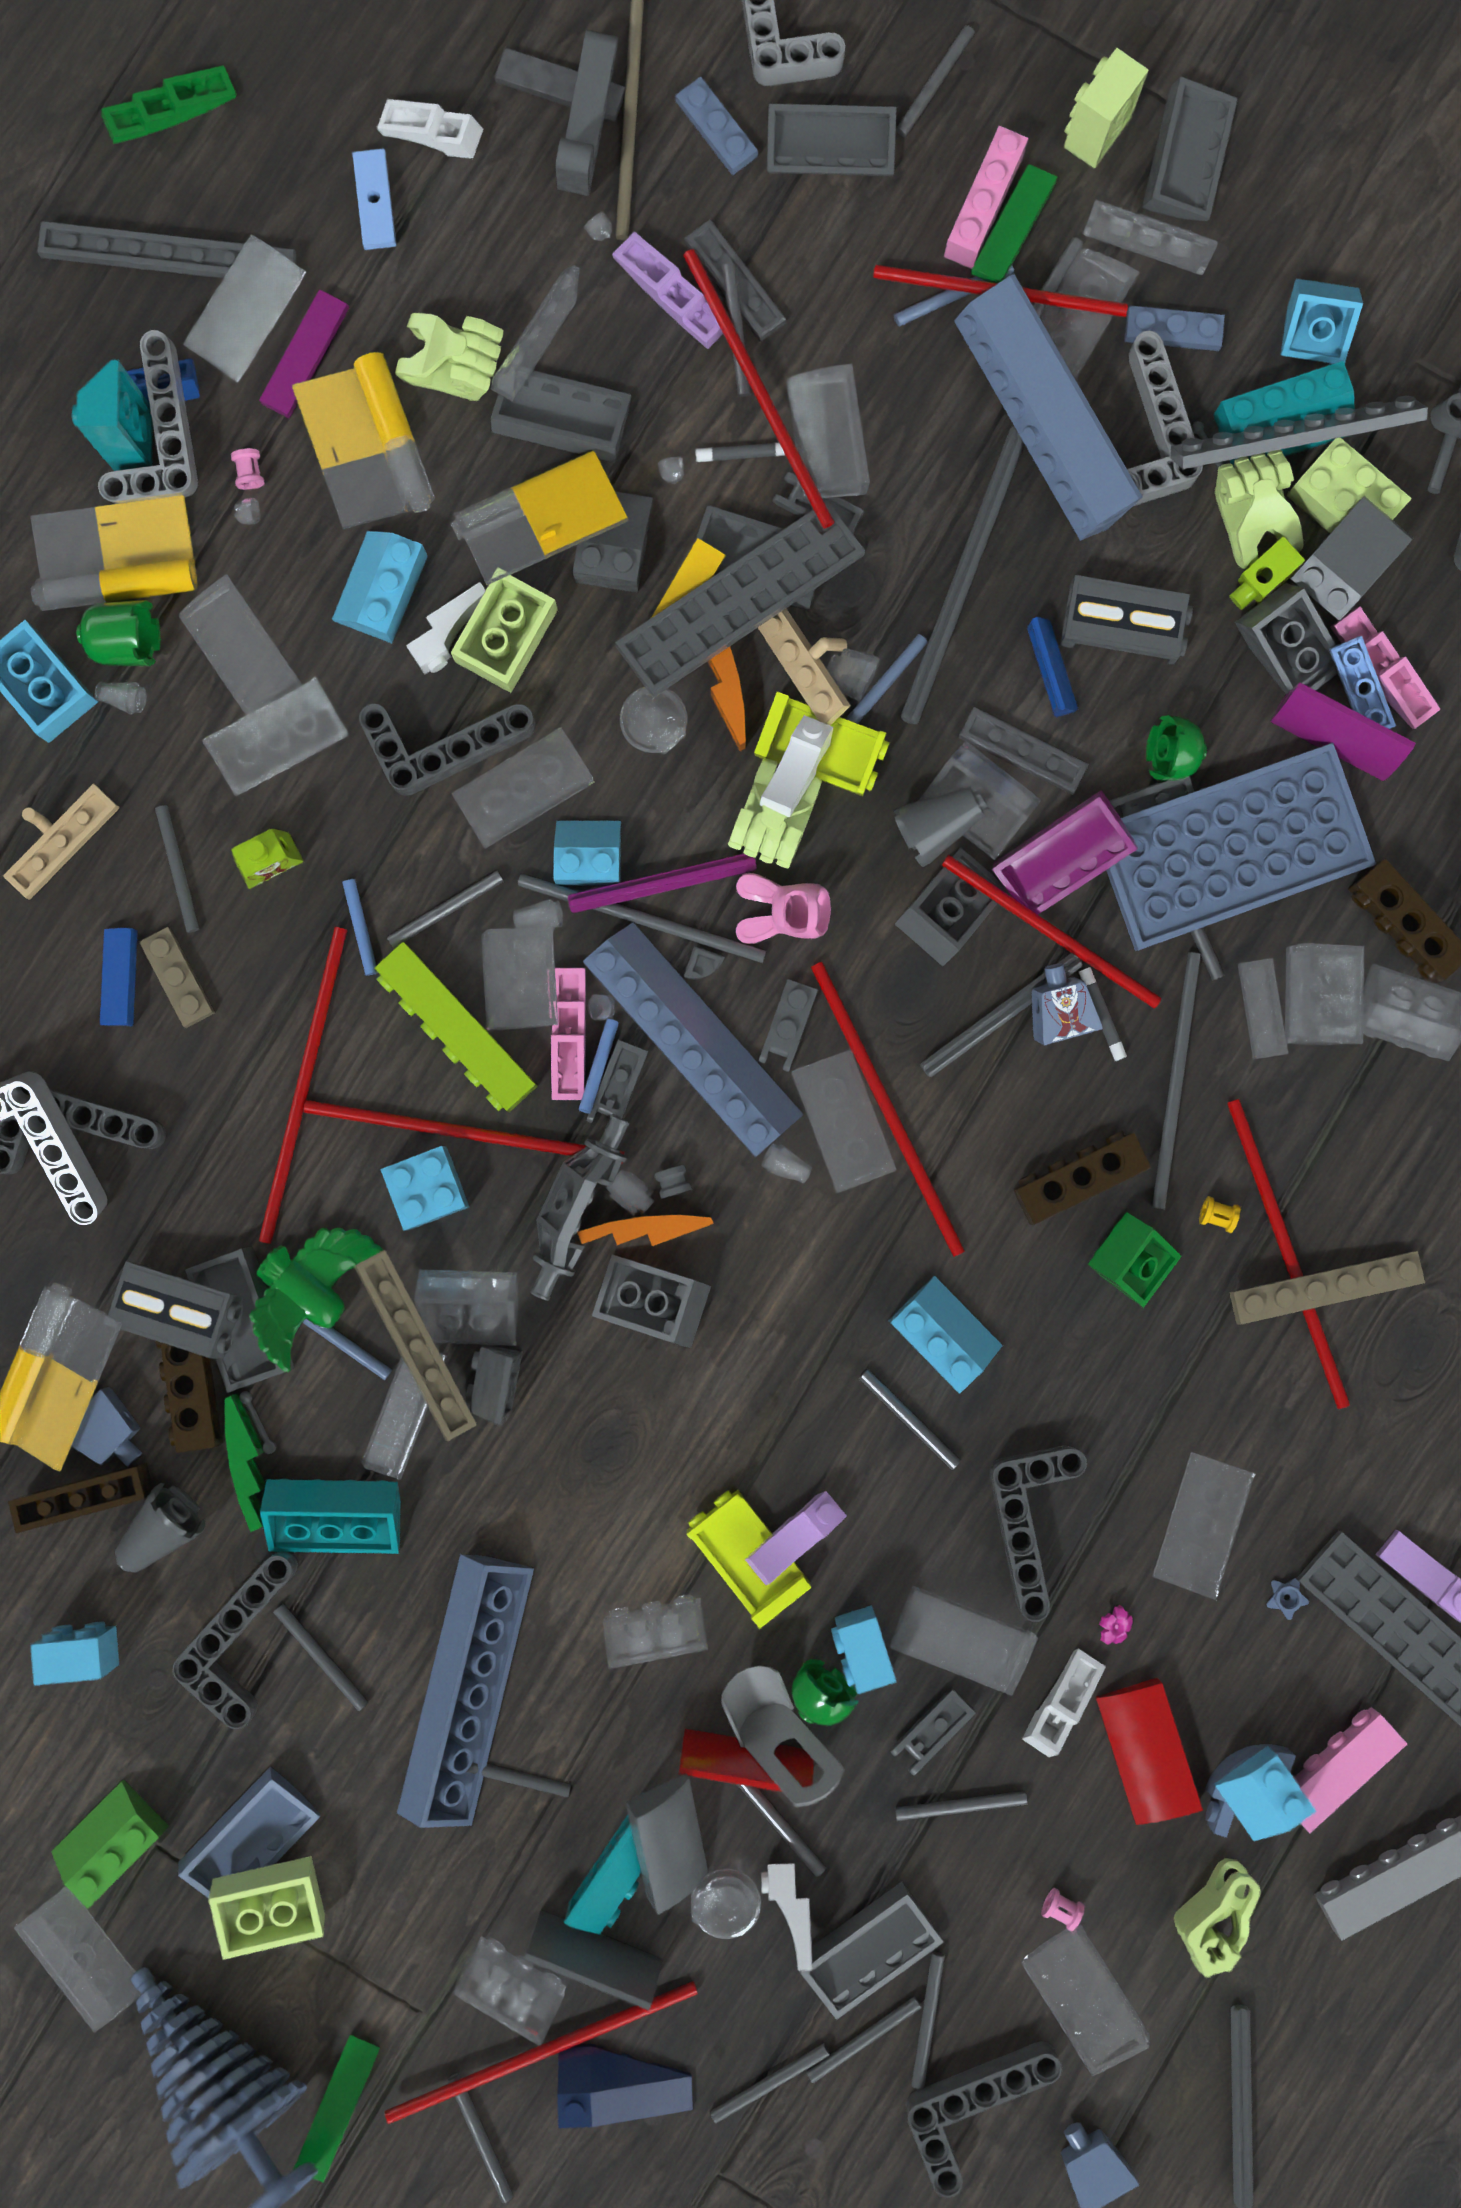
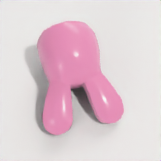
[736,873,831,944]

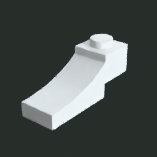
[377,99,483,159]
[406,582,486,674]
[760,715,834,817]
[1022,1649,1106,1757]
[761,1864,812,1971]

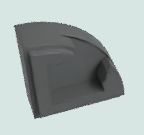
[684,946,725,979]

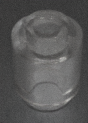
[606,1169,655,1216]

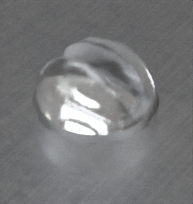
[584,211,612,241]
[658,457,685,483]
[234,498,260,525]
[588,994,616,1020]

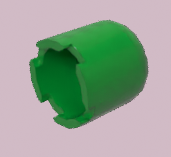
[76,600,161,666]

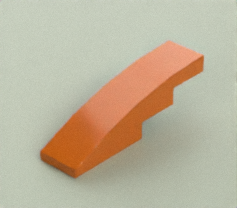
[708,647,746,751]
[577,1215,714,1246]

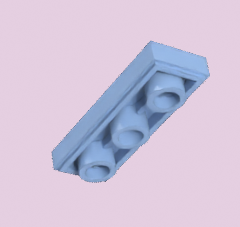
[352,149,396,250]
[1329,636,1396,729]

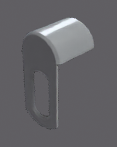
[721,1666,844,1806]

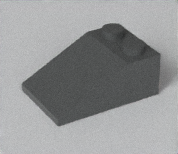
[573,492,653,592]
[1291,496,1414,621]
[1235,583,1338,695]
[895,847,1008,966]
[592,1255,711,1348]
[465,1345,523,1425]

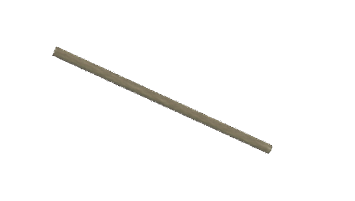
[616,0,644,240]

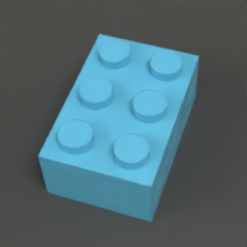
[0,620,98,743]

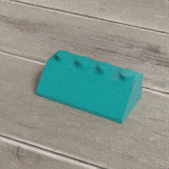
[72,360,153,471]
[1213,361,1355,467]
[260,1479,401,1554]
[564,1792,644,1935]

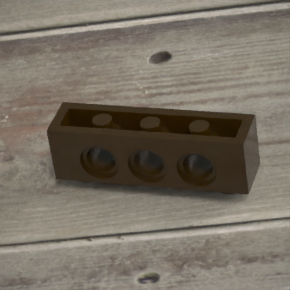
[1348,858,1461,984]
[1013,1130,1151,1225]
[155,1341,223,1453]
[8,1462,153,1533]

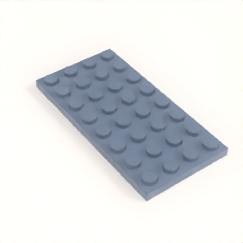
[1106,743,1376,951]

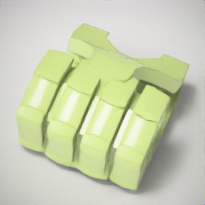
[395,313,503,401]
[1215,450,1304,569]
[728,758,822,868]
[1174,1858,1260,1977]

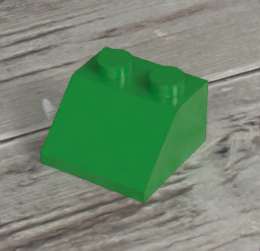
[1088,1212,1182,1308]

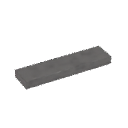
[495,48,625,122]
[685,220,786,342]
[958,707,1089,795]

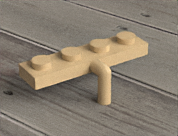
[758,608,851,725]
[3,784,119,900]

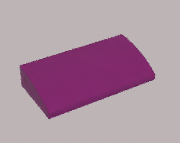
[1270,682,1416,781]
[992,790,1138,914]

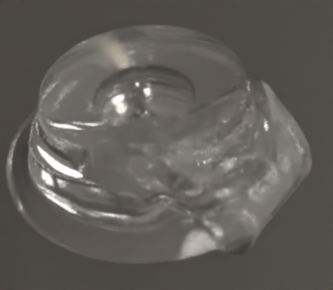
[620,687,687,755]
[691,1869,761,1939]

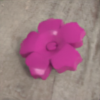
[1099,1605,1133,1644]

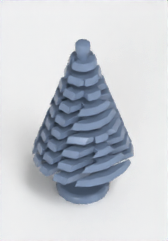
[131,1968,318,2208]

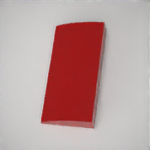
[1095,1678,1203,1825]
[679,1729,814,1792]

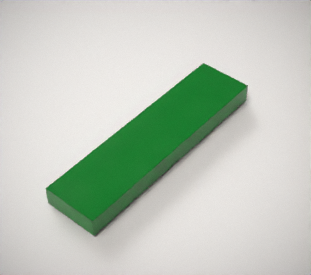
[971,164,1057,283]

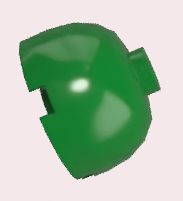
[1146,715,1207,781]
[791,1659,859,1726]

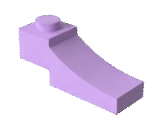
[745,1491,847,1585]
[1376,1530,1461,1623]

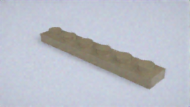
[354,1250,477,1441]
[1229,1251,1425,1325]

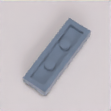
[675,77,758,175]
[1124,306,1225,351]

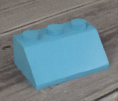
[332,531,427,643]
[888,1276,1003,1393]

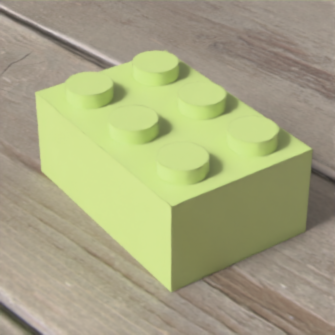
[1064,48,1149,169]
[1286,438,1412,534]
[451,569,558,693]
[209,1856,325,1959]

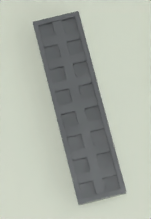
[615,501,865,698]
[1296,1530,1461,1727]

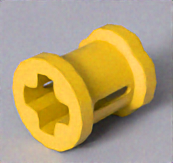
[1199,1196,1241,1233]

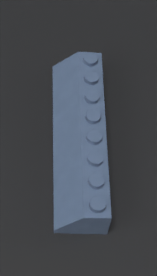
[954,274,1143,541]
[583,923,804,1157]
[397,1554,534,1828]

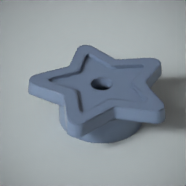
[1266,1578,1309,1620]

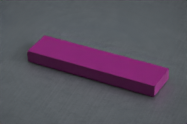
[259,289,349,419]

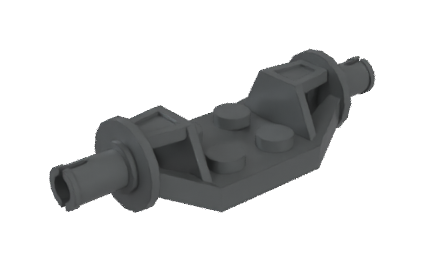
[530,1114,630,1301]

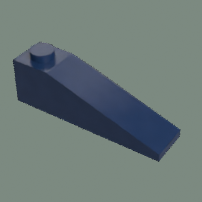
[557,2044,693,2128]

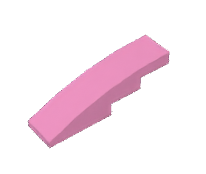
[1330,607,1441,729]
[551,967,586,1100]

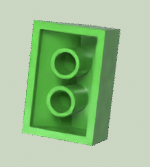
[51,1779,169,1909]

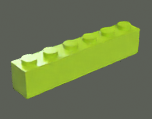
[375,942,538,1112]

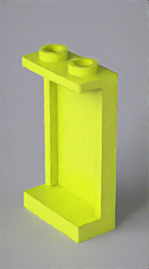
[754,692,890,796]
[686,1490,811,1629]

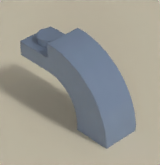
[1205,1744,1296,1838]

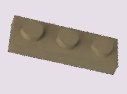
[139,927,215,1028]

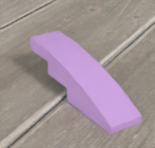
[612,232,723,349]

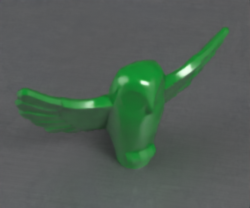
[249,1228,383,1372]

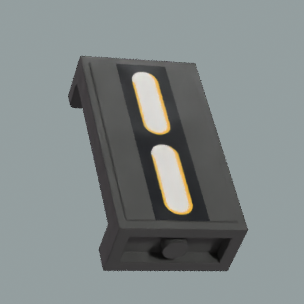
[1060,575,1193,665]
[105,1261,243,1359]

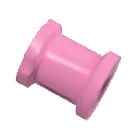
[231,448,265,490]
[1041,1888,1085,1932]

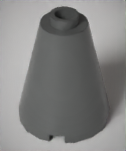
[893,787,988,867]
[115,1483,206,1572]

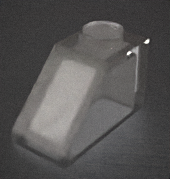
[826,648,880,702]

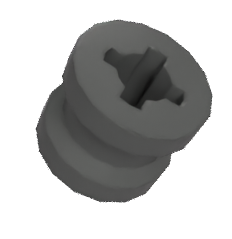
[654,1165,692,1199]

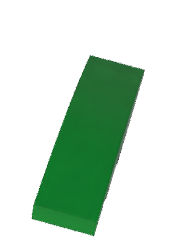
[101,66,236,144]
[225,1393,266,1533]
[293,2035,380,2183]

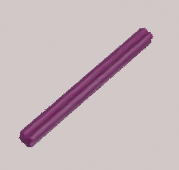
[568,854,756,913]

